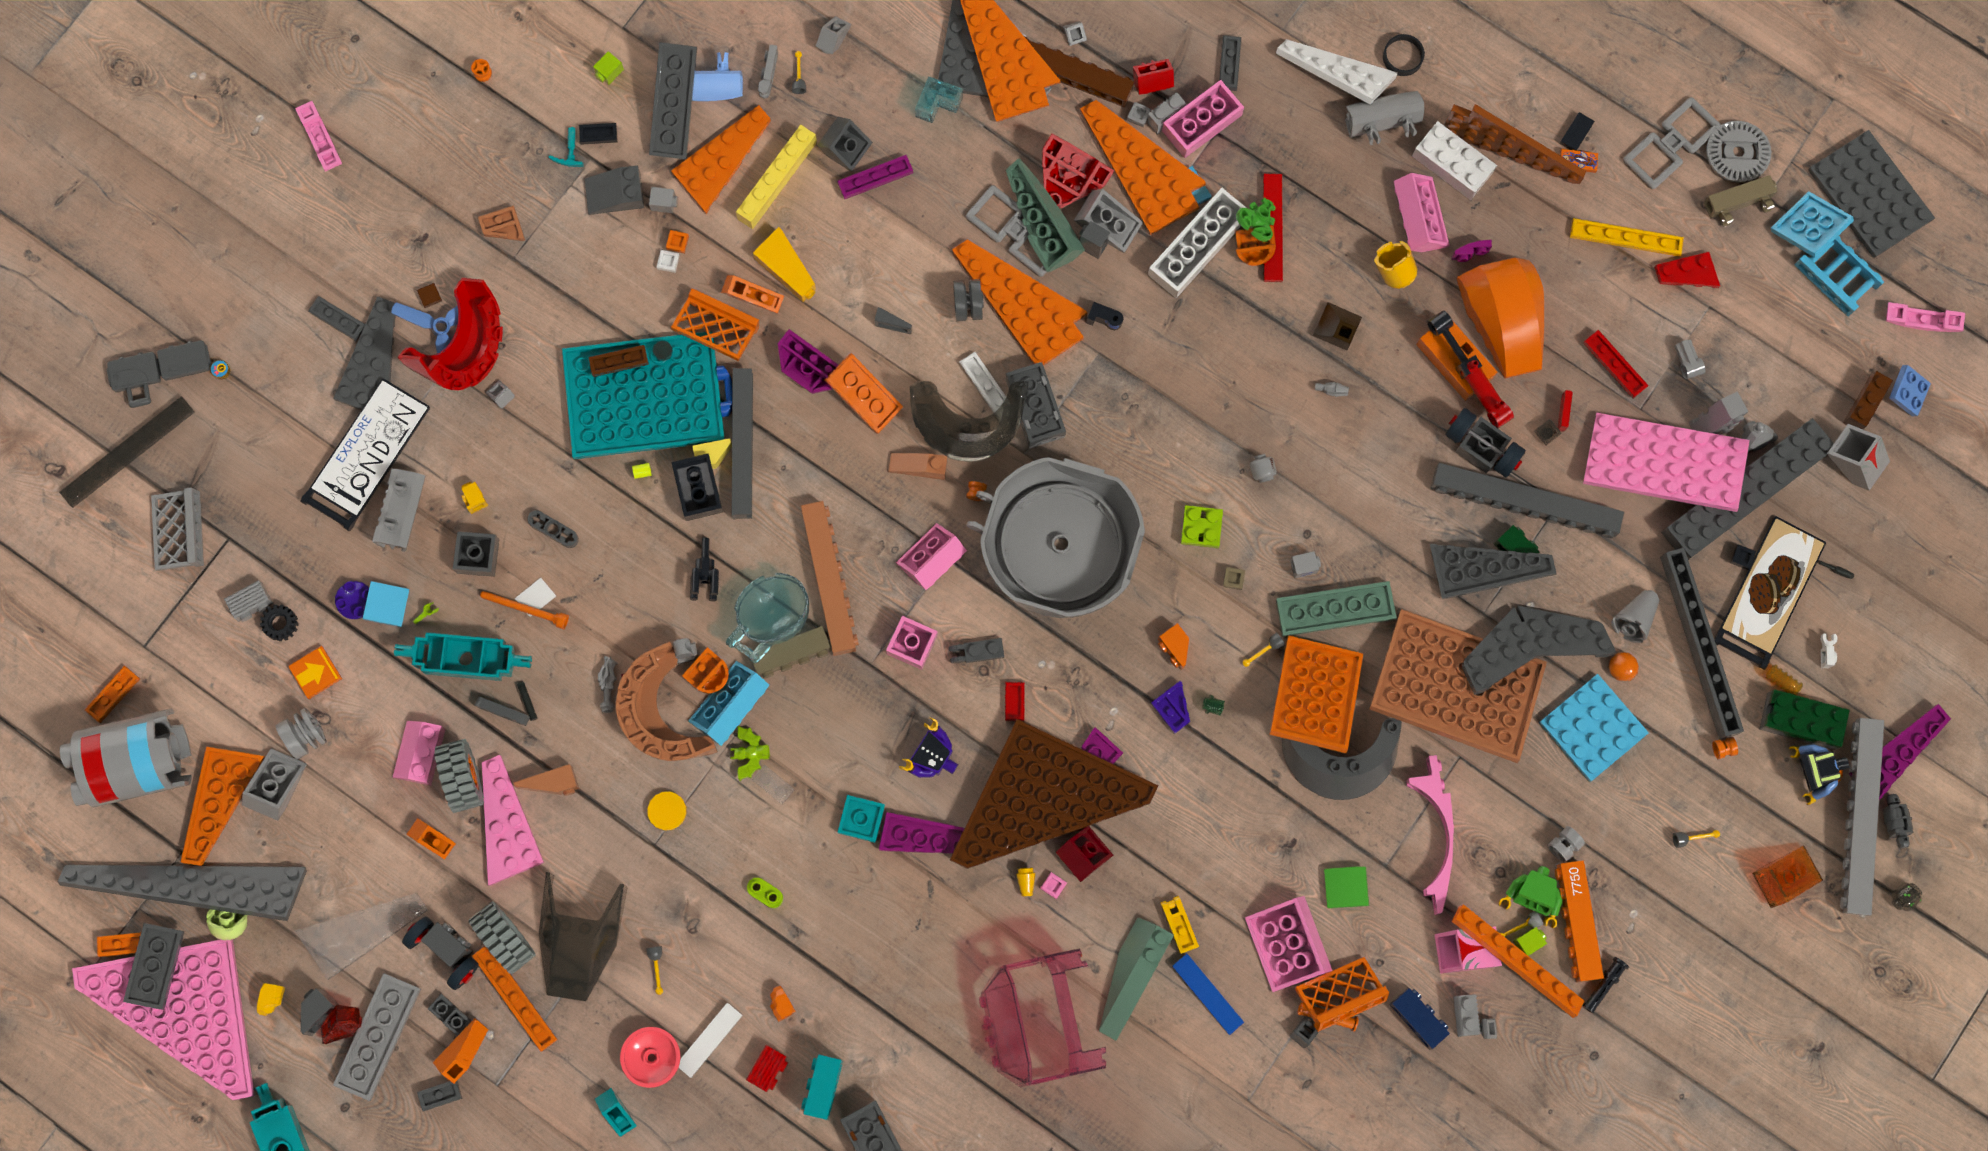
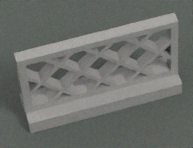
[151,487,204,571]

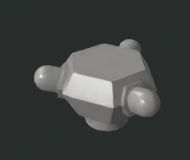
[1742,421,1778,451]

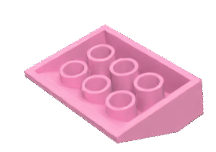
[1245,896,1333,992]

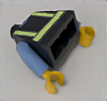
[1789,744,1850,805]

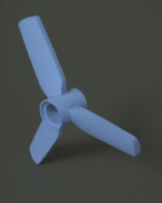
[391,303,458,353]

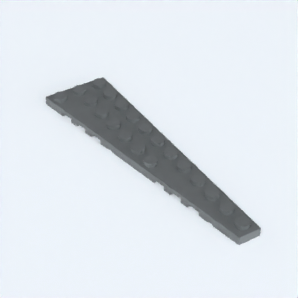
[58,865,307,921]

